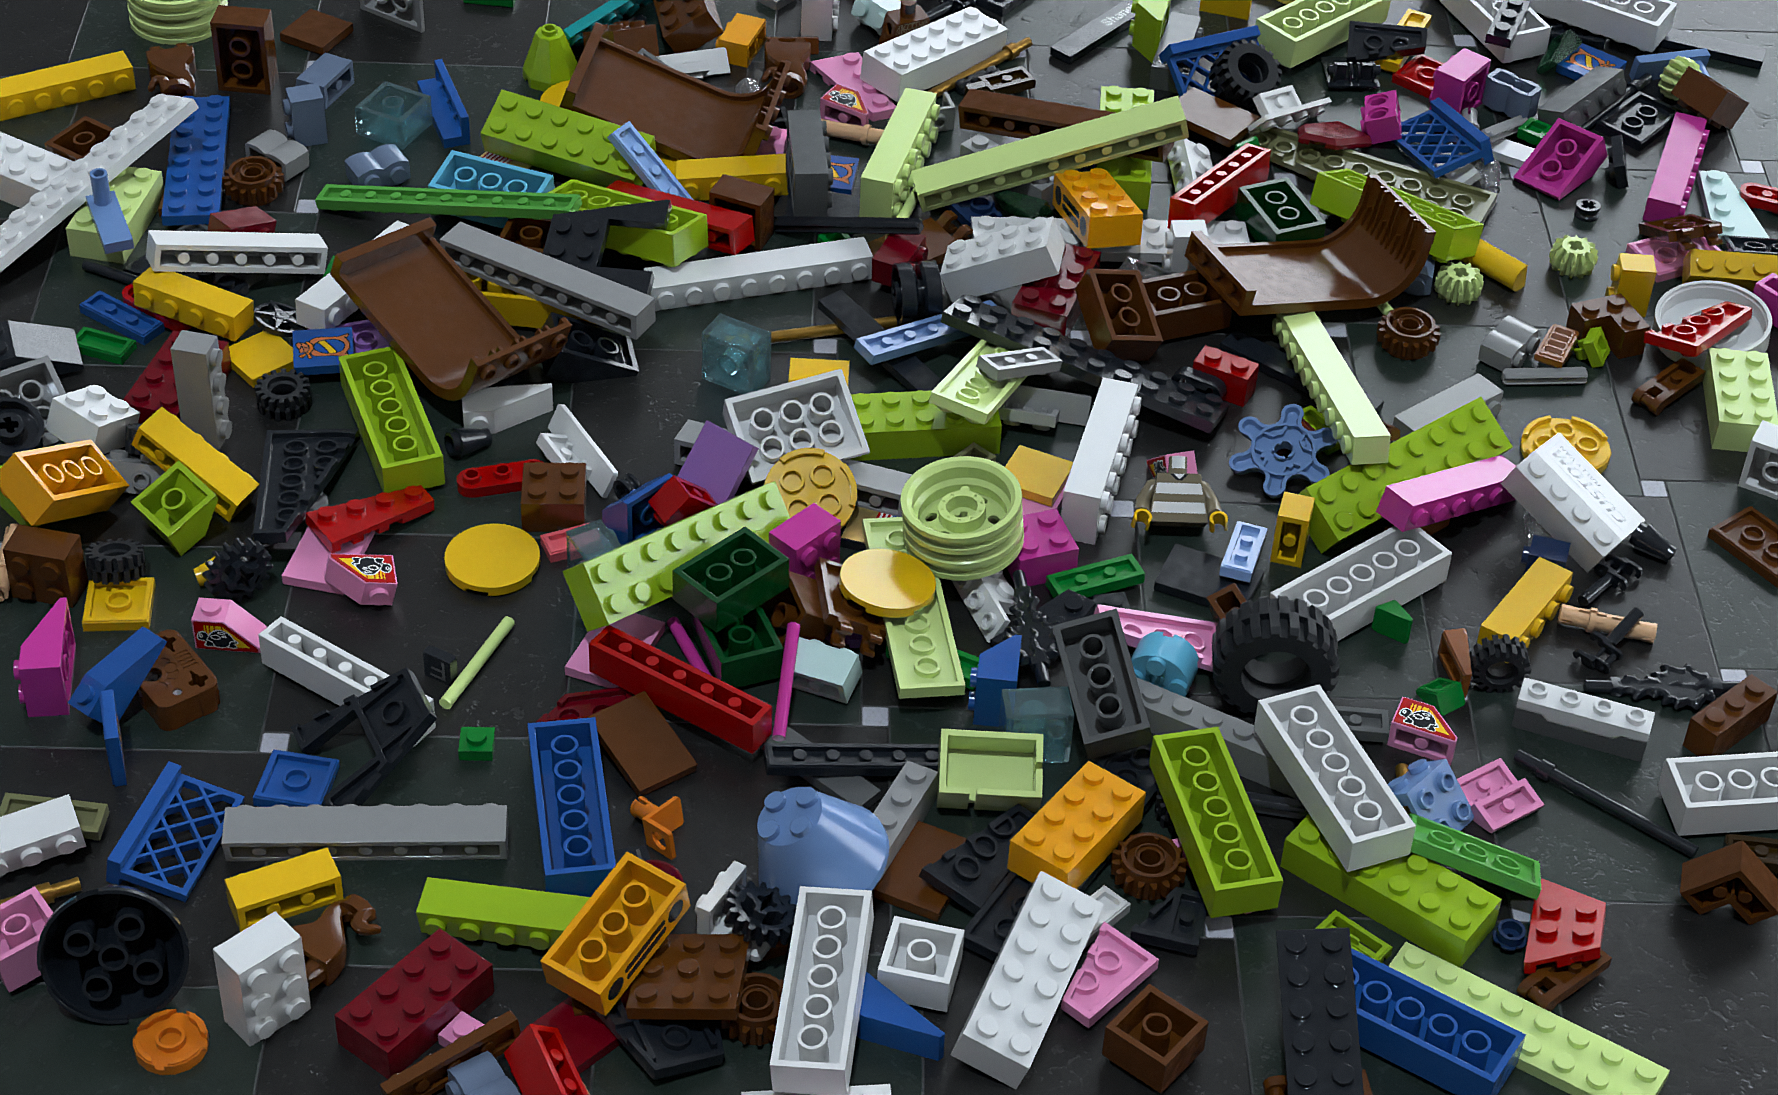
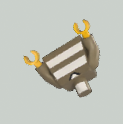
[1131,456,1228,533]

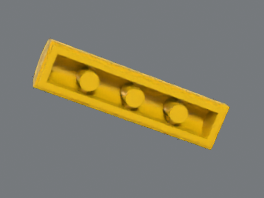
[1461,239,1528,292]

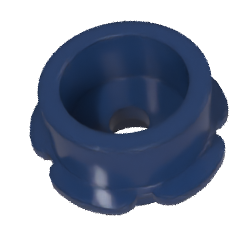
[1492,919,1528,951]

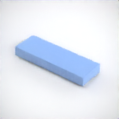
[1219,521,1267,583]

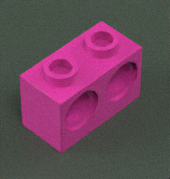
[1360,90,1402,144]

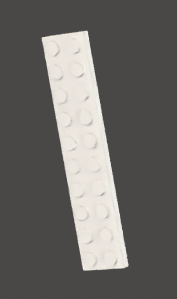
[0,94,199,272]
[971,216,1250,262]

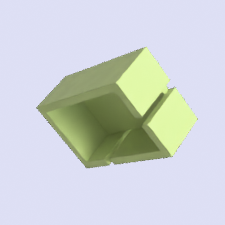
[937,729,1043,813]

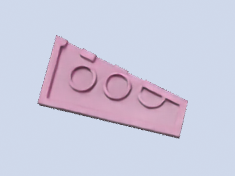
[810,52,896,122]
[1094,604,1218,672]

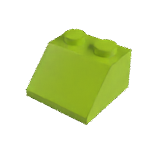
[1129,0,1171,63]
[131,460,218,556]

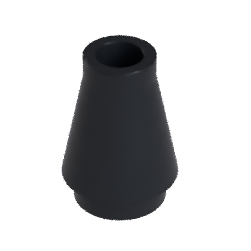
[444,428,492,458]
[1628,522,1678,563]

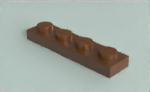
[380,1010,521,1095]

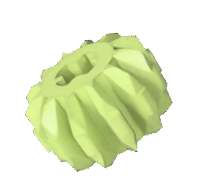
[1658,56,1702,101]
[1549,235,1598,278]
[1434,261,1484,306]

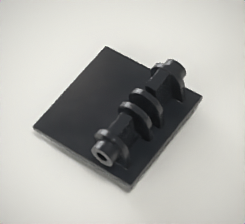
[1321,57,1381,90]

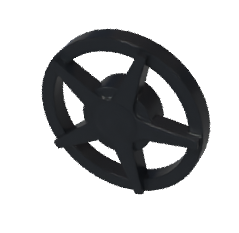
[254,300,307,337]

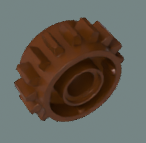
[222,156,285,207]
[1376,307,1441,360]
[1110,832,1187,900]
[720,972,784,1046]

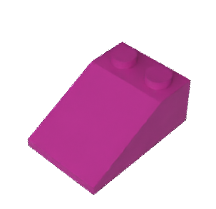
[1513,118,1608,200]
[13,597,76,717]

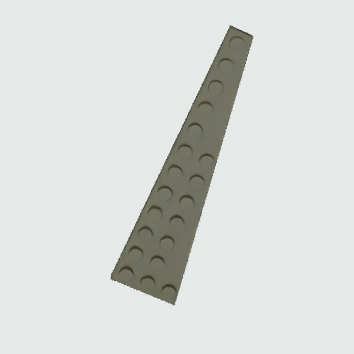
[1233,127,1498,223]

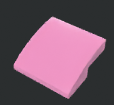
[1457,758,1545,833]

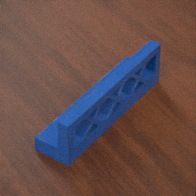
[417,59,471,148]

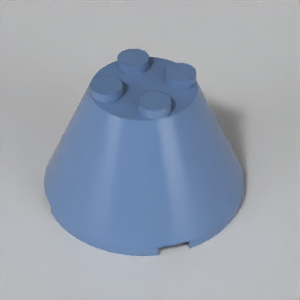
[757,787,889,905]

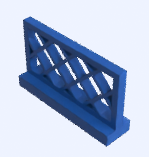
[1159,25,1261,99]
[1392,97,1494,179]
[106,761,245,902]

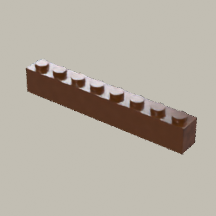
[958,88,1174,163]

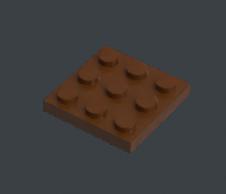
[626,933,752,1020]

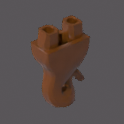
[761,38,811,99]
[146,43,196,97]
[292,894,381,992]

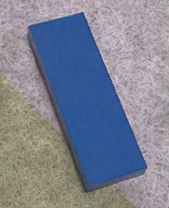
[79,291,165,345]

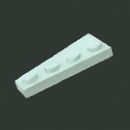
[1697,170,1769,239]

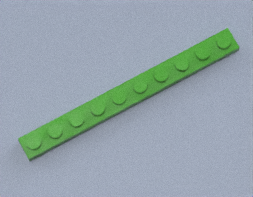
[315,184,582,220]

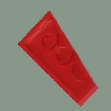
[1644,301,1753,357]
[306,485,434,554]

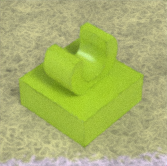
[1573,327,1610,368]

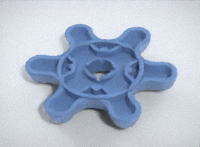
[1229,404,1338,499]

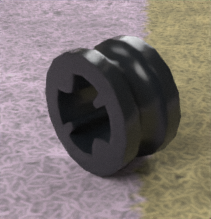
[1574,198,1601,222]
[613,473,642,499]

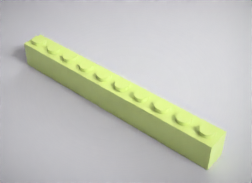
[911,96,1189,213]
[1272,311,1391,465]

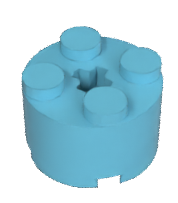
[1131,631,1199,697]

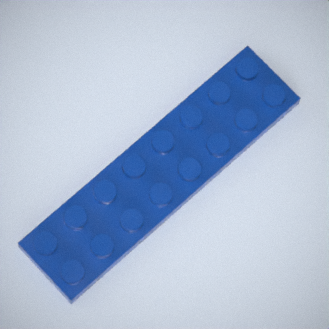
[161,95,231,226]

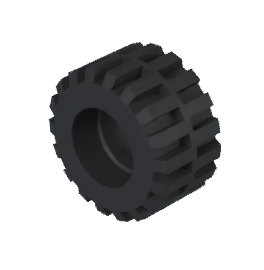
[1209,40,1282,112]

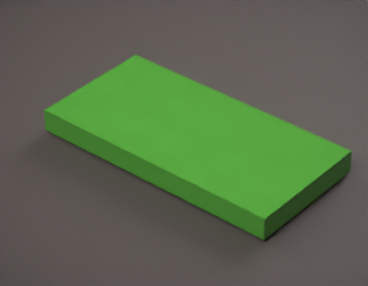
[1409,813,1541,900]

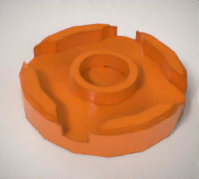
[133,1009,209,1075]

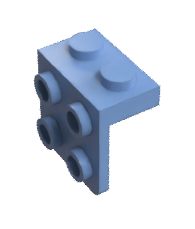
[1388,759,1474,831]

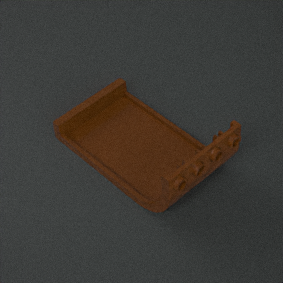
[559,22,792,160]
[1184,175,1436,316]
[330,217,572,401]

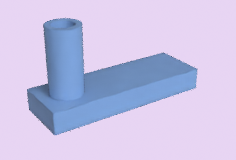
[1629,48,1710,80]
[86,168,134,254]

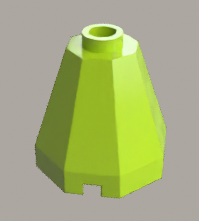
[523,24,578,92]

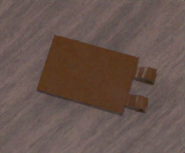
[867,210,973,265]
[1639,214,1723,251]
[814,557,886,658]

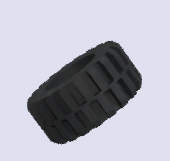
[1212,595,1340,717]

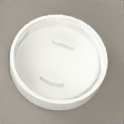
[1652,280,1772,369]

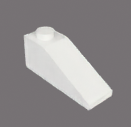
[462,383,553,434]

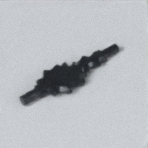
[1002,570,1060,689]
[1583,664,1741,710]

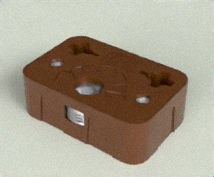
[135,630,221,731]

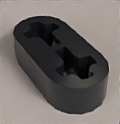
[1171,366,1227,399]

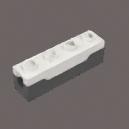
[1511,678,1655,762]

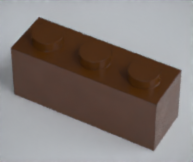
[1682,674,1778,757]

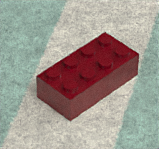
[1011,243,1102,337]
[123,330,232,424]
[334,928,494,1079]

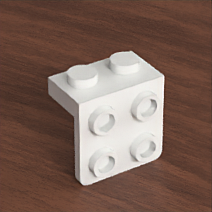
[695,861,771,962]

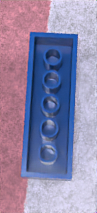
[527,717,616,897]
[1351,948,1526,1095]

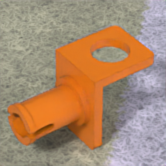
[630,796,684,860]

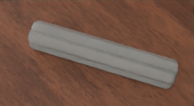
[1482,115,1528,143]
[1501,367,1588,386]

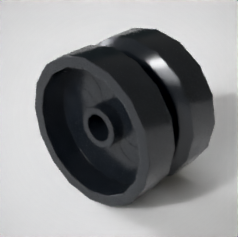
[891,260,943,326]
[0,397,44,466]

